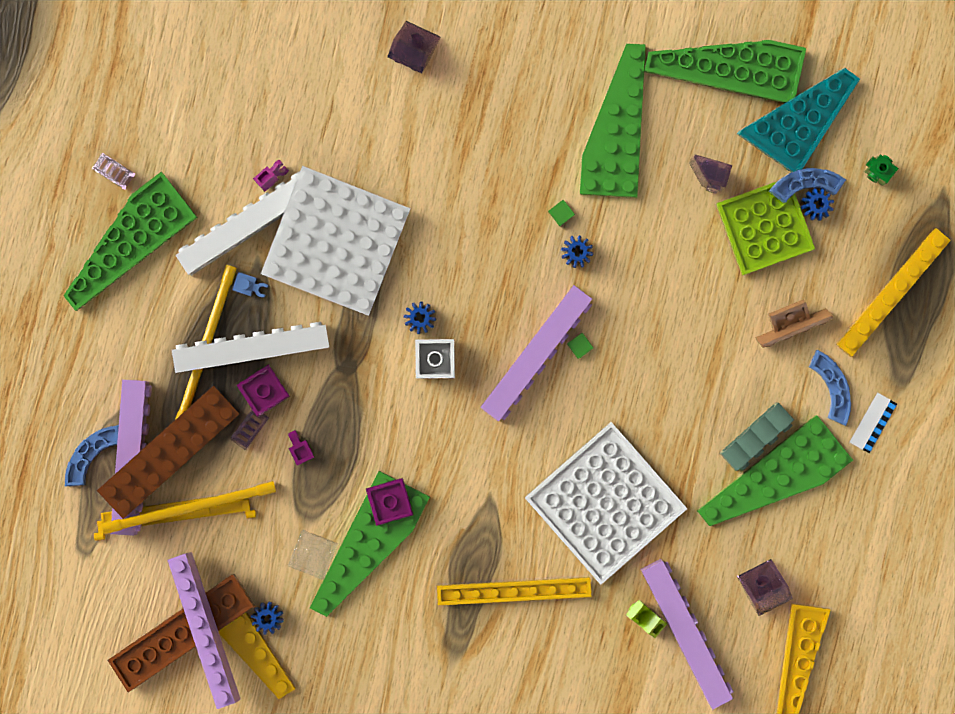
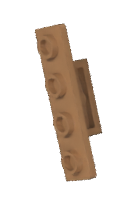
[755,299,833,348]

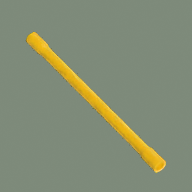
[175,265,237,420]
[101,481,276,535]

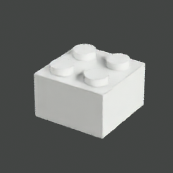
[415,339,455,378]

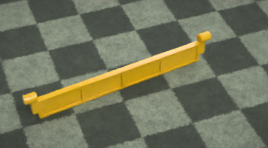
[94,496,256,541]

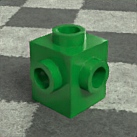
[864,154,899,186]

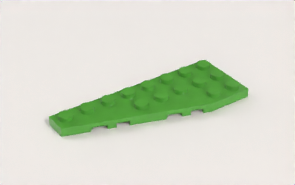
[644,40,806,103]
[580,43,645,198]
[63,172,198,311]
[697,415,853,526]
[310,471,430,617]

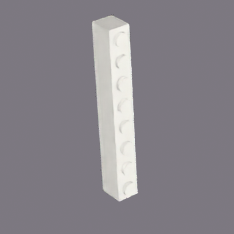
[176,171,300,276]
[172,322,329,373]

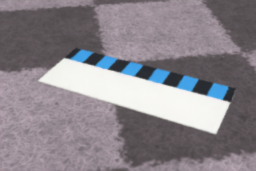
[850,392,897,453]

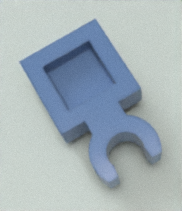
[232,272,269,298]

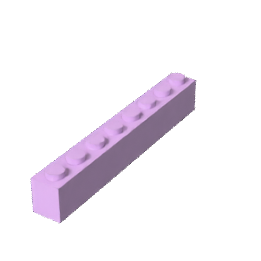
[480,285,592,421]
[110,380,152,536]
[168,552,241,709]
[640,559,733,710]

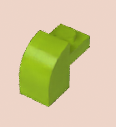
[626,600,667,638]

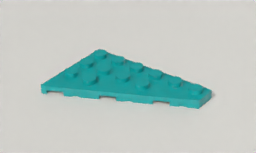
[737,68,860,173]

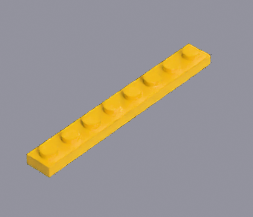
[836,228,951,357]
[437,577,591,606]

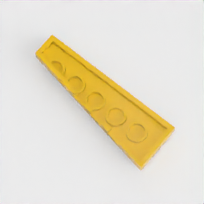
[776,603,830,714]
[218,612,296,699]

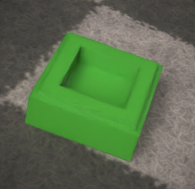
[548,200,575,227]
[567,333,593,359]

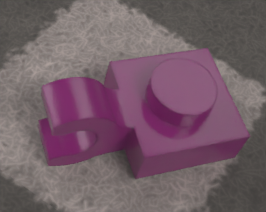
[253,160,289,192]
[288,430,315,466]

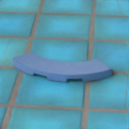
[769,168,846,203]
[809,350,851,426]
[65,425,119,486]

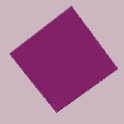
[237,364,290,417]
[366,478,414,526]

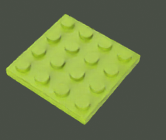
[716,182,815,275]

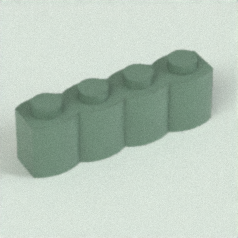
[719,402,794,471]

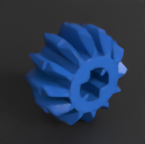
[801,188,834,221]
[561,235,594,268]
[404,301,436,334]
[251,601,284,635]

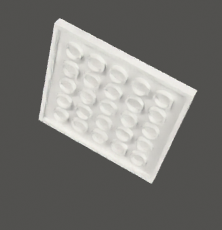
[261,166,410,316]
[525,422,687,585]

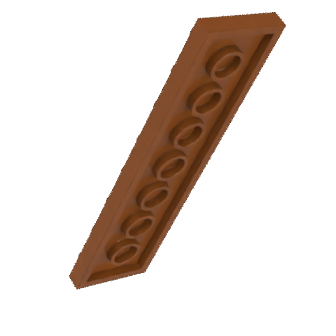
[97,386,239,519]
[107,574,255,692]

